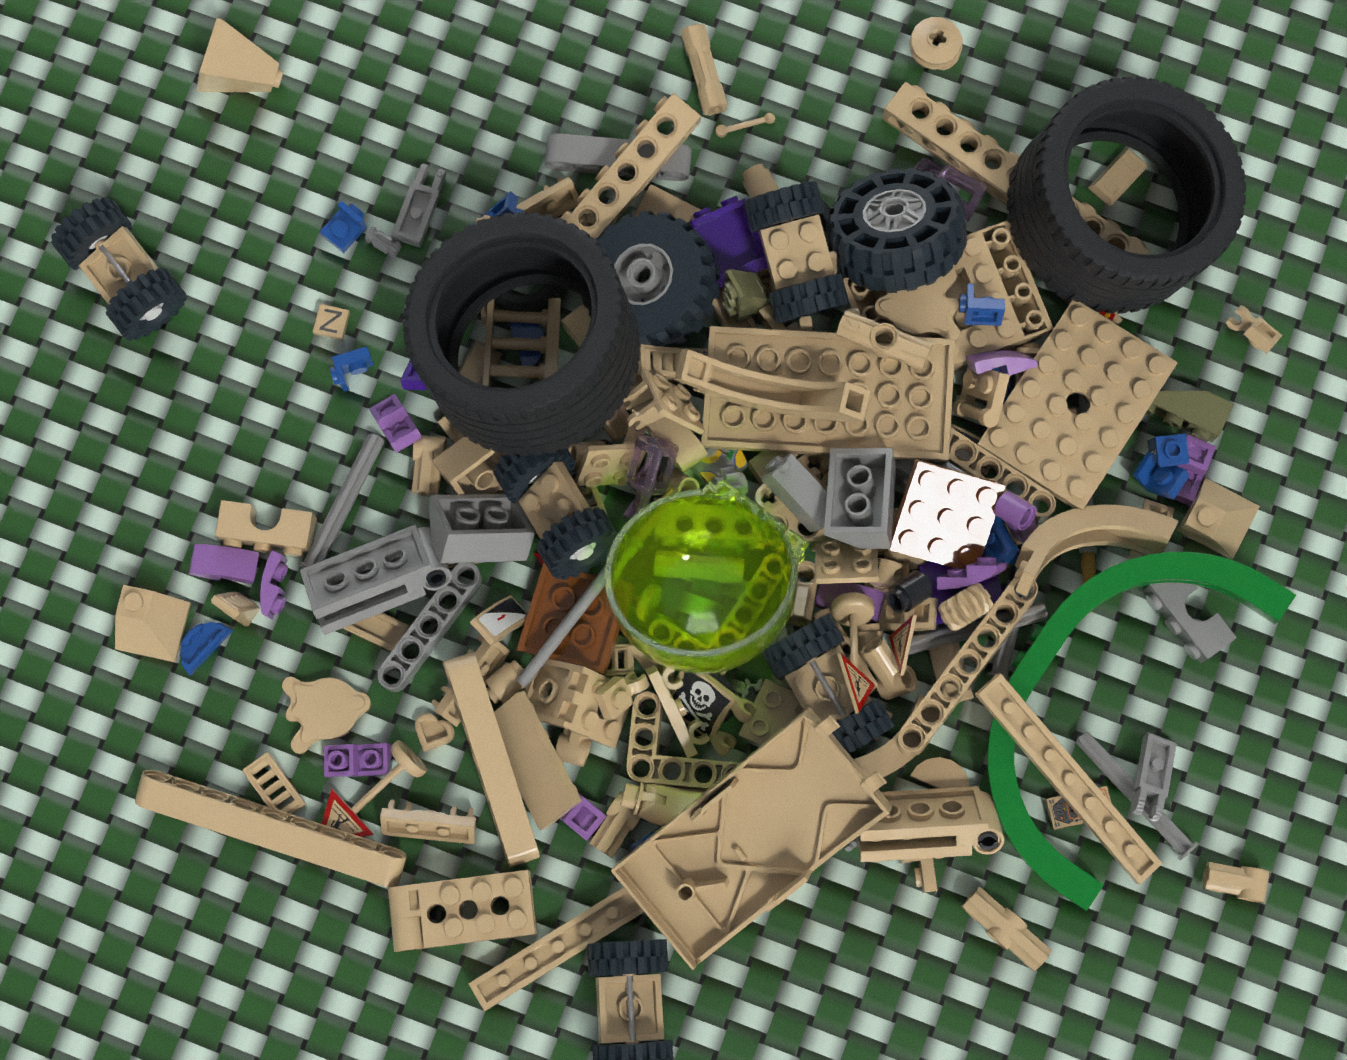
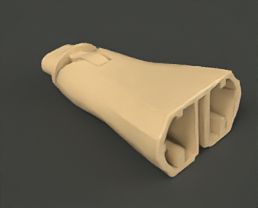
[620,782,708,827]

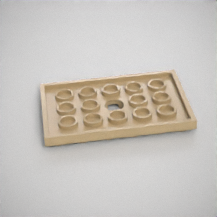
[977,300,1178,510]

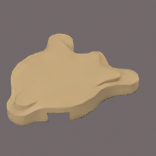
[874,268,960,342]
[282,677,371,754]

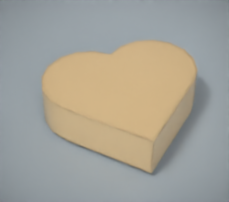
[415,713,455,752]

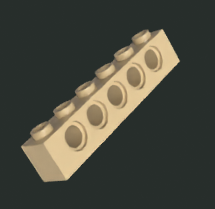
[561,93,701,239]

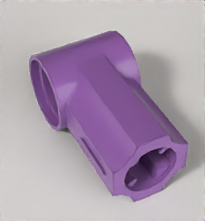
[994,491,1038,543]

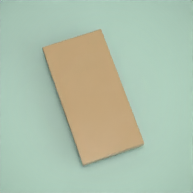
[494,691,581,830]

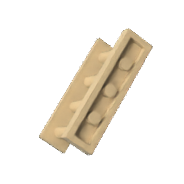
[481,298,561,387]

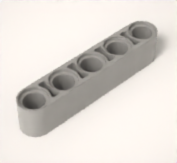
[545,133,692,181]
[377,562,482,692]

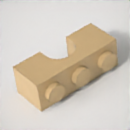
[215,500,317,557]

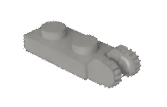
[391,163,447,248]
[1130,732,1177,822]

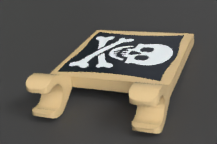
[669,659,757,756]

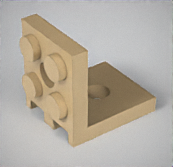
[525,659,634,749]

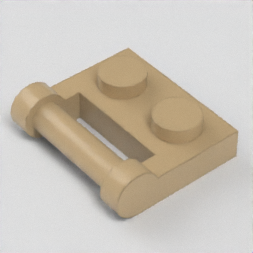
[953,368,1010,428]

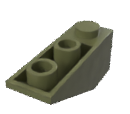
[722,269,770,323]
[1145,391,1234,443]

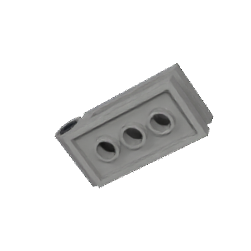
[300,524,452,635]

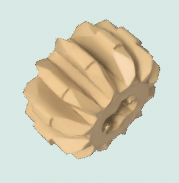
[938,583,994,631]

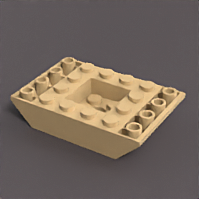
[843,220,1054,372]

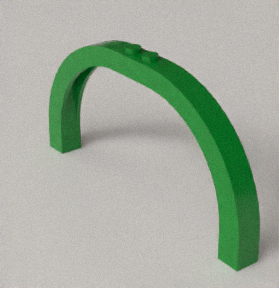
[987,552,1296,911]

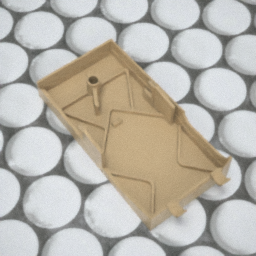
[611,706,892,970]

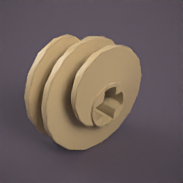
[909,17,963,71]

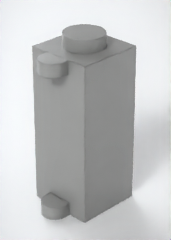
[761,454,827,532]

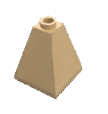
[196,18,284,92]

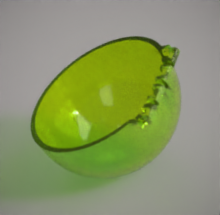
[604,479,809,674]

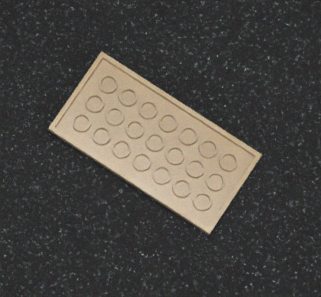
[701,326,955,462]

